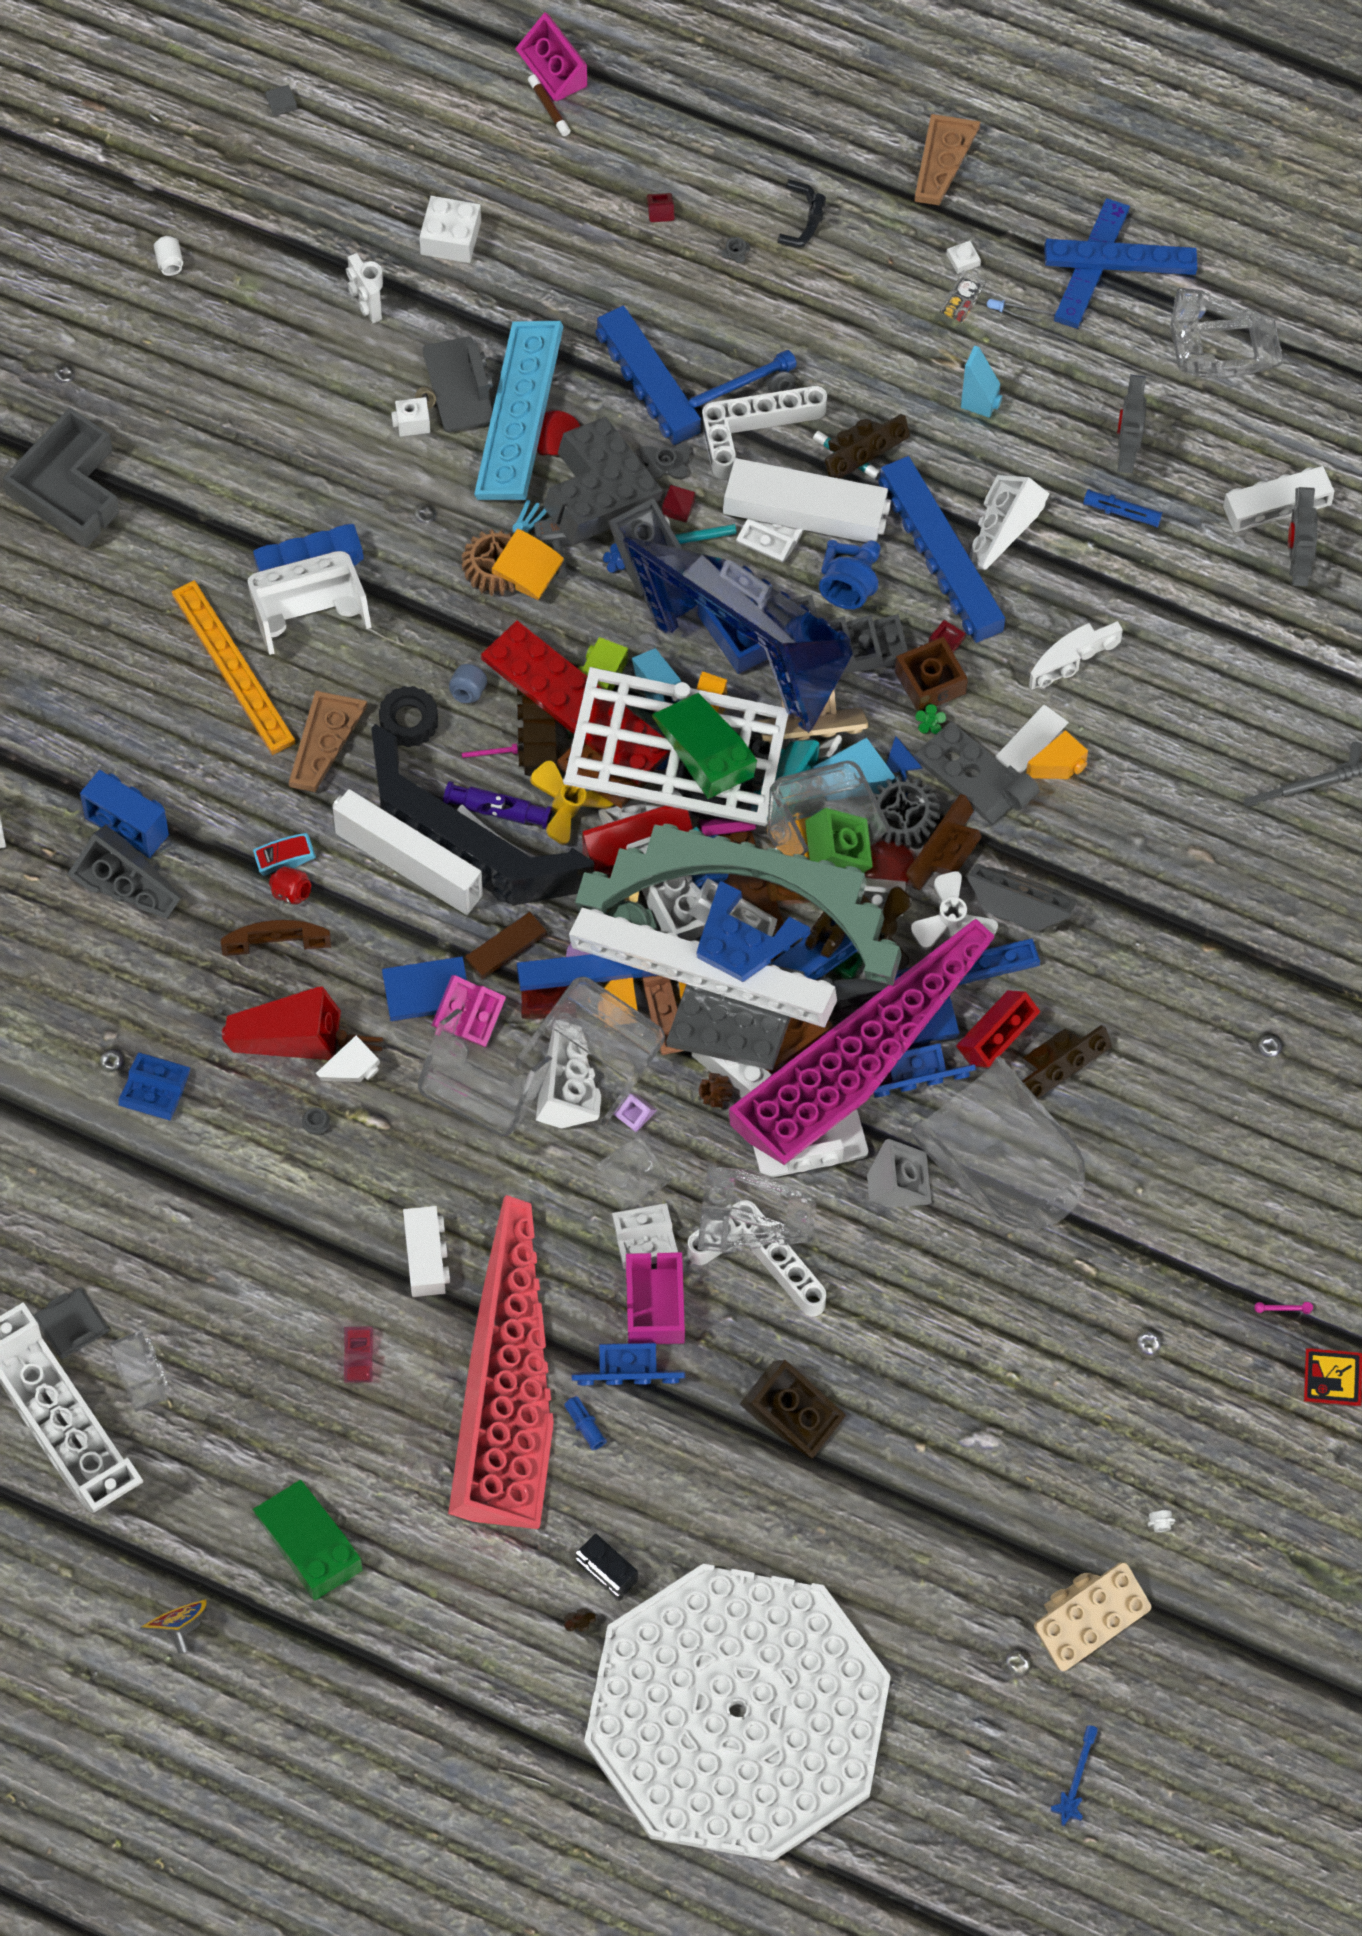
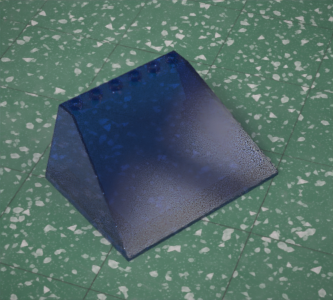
[623,536,853,733]

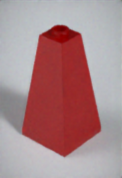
[222,986,341,1060]

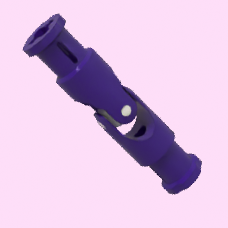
[443,781,553,830]

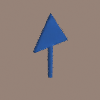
[886,736,922,798]

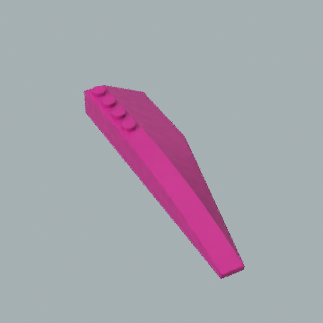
[729,918,994,1165]

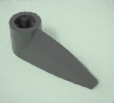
[817,978,888,1012]

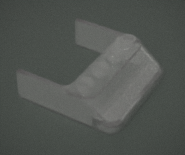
[514,977,665,1128]

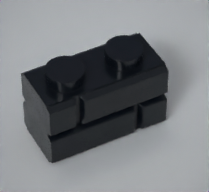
[576,1533,638,1600]

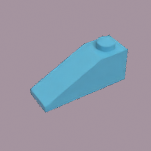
[961,345,1003,418]

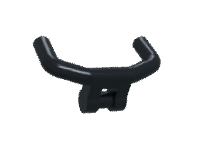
[777,179,826,248]

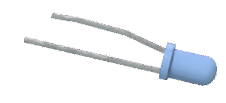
[987,299,1050,321]

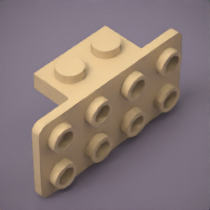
[758,685,868,743]
[1034,1562,1151,1671]

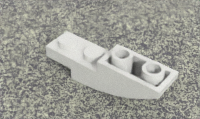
[1029,621,1123,690]

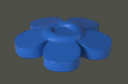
[603,543,626,573]

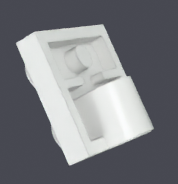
[346,253,383,323]

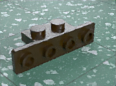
[825,414,910,479]
[1017,1025,1112,1105]

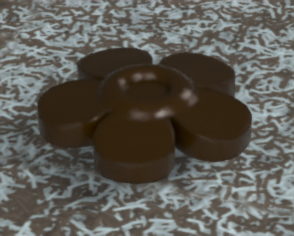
[564,1608,596,1632]

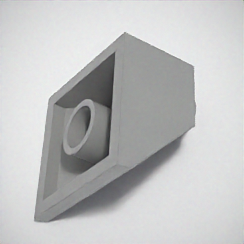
[867,1139,932,1207]

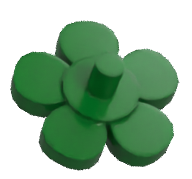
[915,704,946,734]

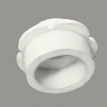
[1147,1510,1176,1532]

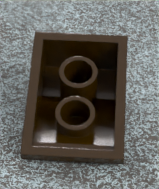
[740,1360,846,1459]

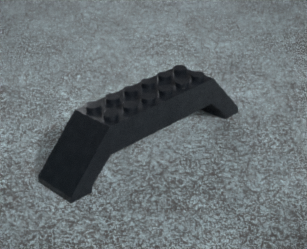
[371,724,595,906]

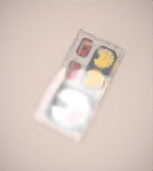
[940,270,986,323]

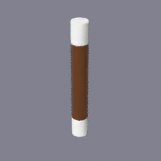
[528,74,571,136]

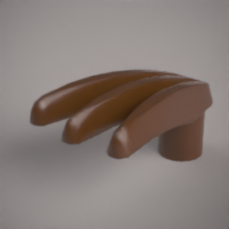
[336,1030,384,1059]

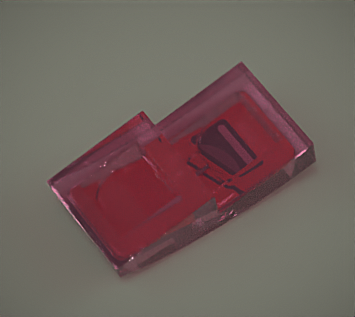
[344,1326,373,1383]

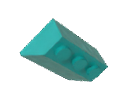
[749,740,819,827]

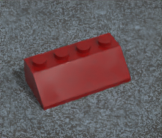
[582,805,693,878]

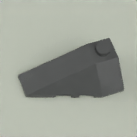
[67,825,182,919]

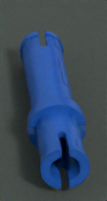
[1083,489,1163,528]

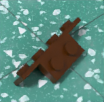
[906,794,982,890]

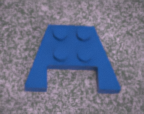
[696,881,811,982]

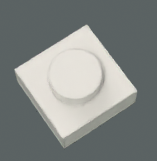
[947,241,981,274]

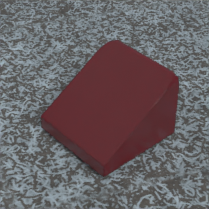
[647,193,675,222]

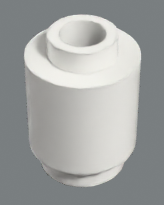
[154,236,183,276]

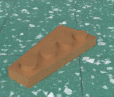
[914,114,981,205]
[289,691,368,792]

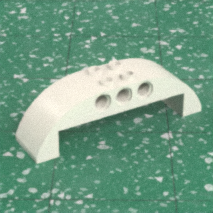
[0,1302,143,1513]

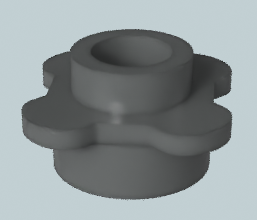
[721,237,750,263]

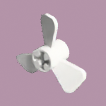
[911,871,998,950]

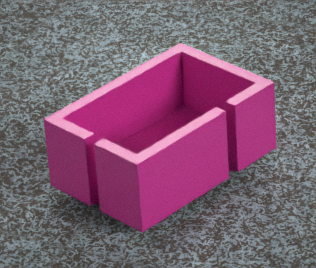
[626,1252,685,1344]

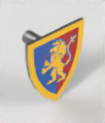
[140,1599,207,1654]

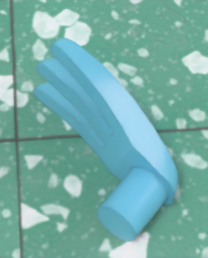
[512,500,547,534]

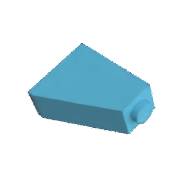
[632,648,682,713]
[810,738,896,800]

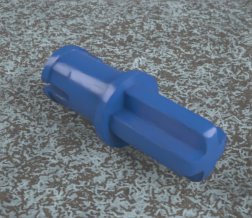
[564,1396,607,1451]

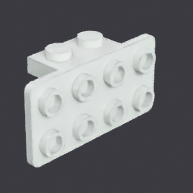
[753,1109,868,1179]

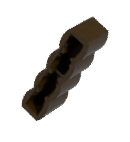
[517,689,556,775]

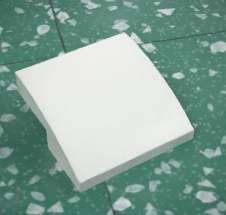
[736,519,804,563]
[612,1203,678,1269]

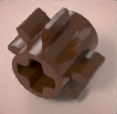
[699,1073,733,1108]

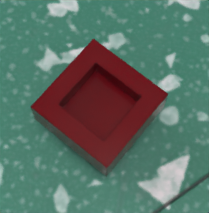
[928,620,966,653]

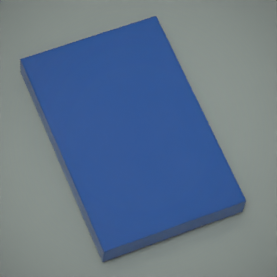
[382,956,467,1021]

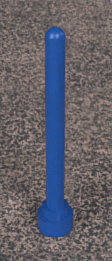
[689,350,797,408]

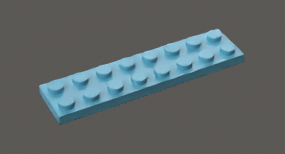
[474,321,564,500]

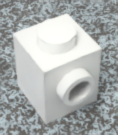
[391,397,430,437]

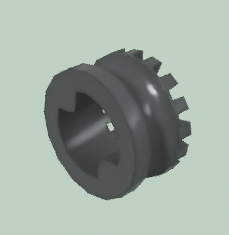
[752,737,771,760]

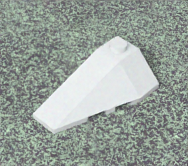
[969,475,1049,570]
[626,837,705,941]
[536,1020,601,1129]

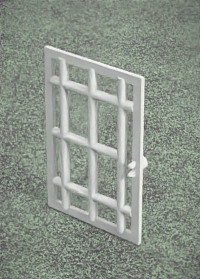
[563,667,789,826]

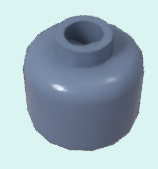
[449,664,487,703]

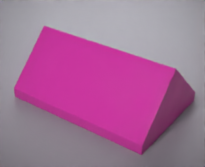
[515,12,587,101]

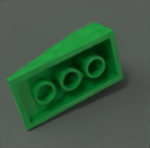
[652,692,757,799]
[252,1479,363,1601]

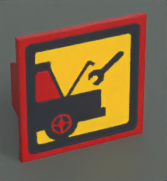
[1304,1348,1362,1406]

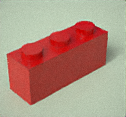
[956,990,1041,1068]

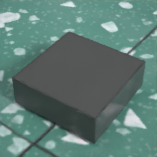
[265,85,297,116]

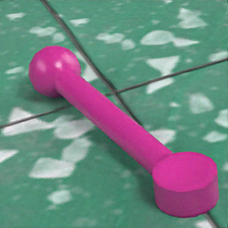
[1254,1302,1313,1314]

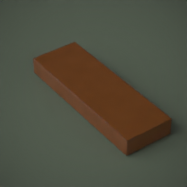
[465,912,547,979]

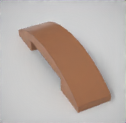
[641,976,684,1055]

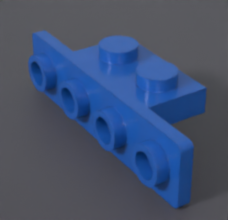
[873,1043,976,1098]
[571,1342,685,1386]

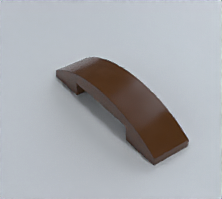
[220,920,331,956]

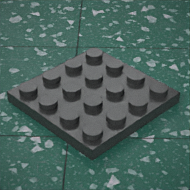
[666,966,804,1070]

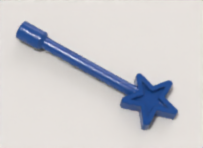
[1050,1725,1098,1826]

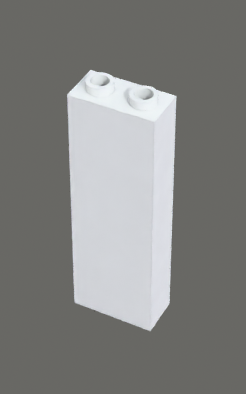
[723,458,891,543]
[332,789,483,915]

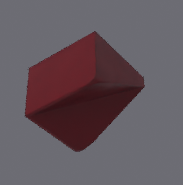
[662,485,695,523]

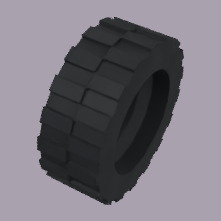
[379,686,438,747]

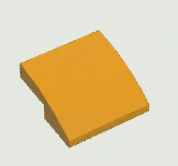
[492,528,564,600]

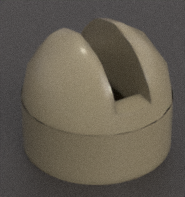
[415,386,436,409]

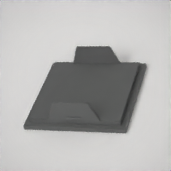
[33,1287,110,1360]

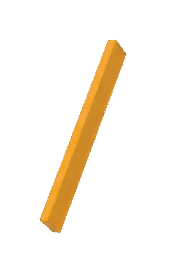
[171,580,296,755]

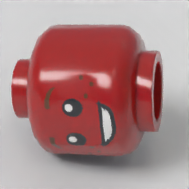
[269,866,311,905]

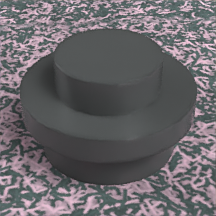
[302,1107,330,1135]

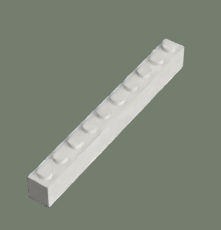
[569,908,837,1028]

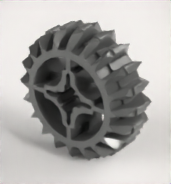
[867,775,940,847]

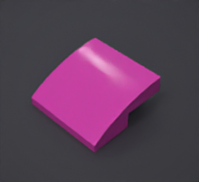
[431,975,506,1047]

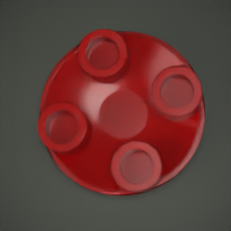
[537,410,580,455]

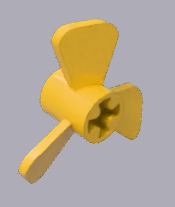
[530,761,613,845]

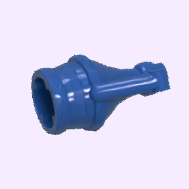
[819,540,881,609]

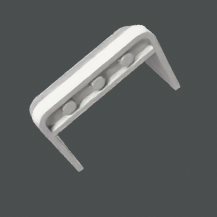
[248,551,372,655]

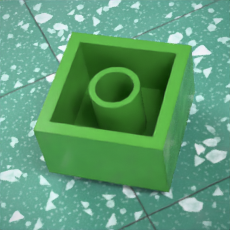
[805,808,873,873]

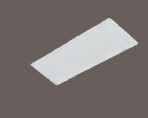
[995,705,1069,773]

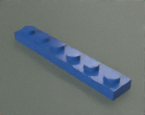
[1044,239,1197,275]

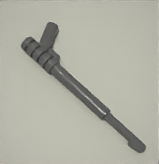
[1243,742,1362,806]

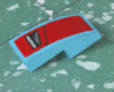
[253,833,316,876]

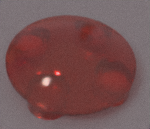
[864,841,914,885]

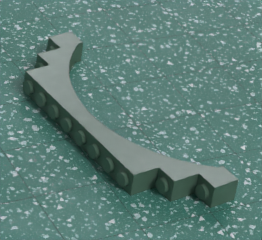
[575,824,902,985]

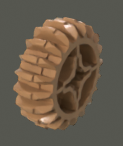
[462,528,515,596]

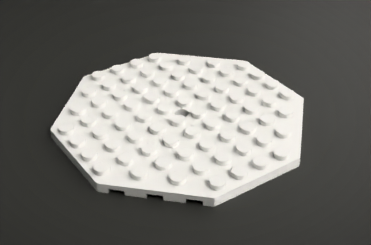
[584,1564,891,1861]

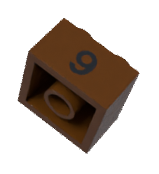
[895,637,968,712]

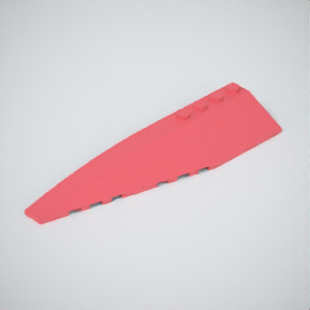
[448,1195,554,1529]

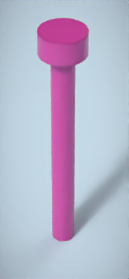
[462,743,518,758]

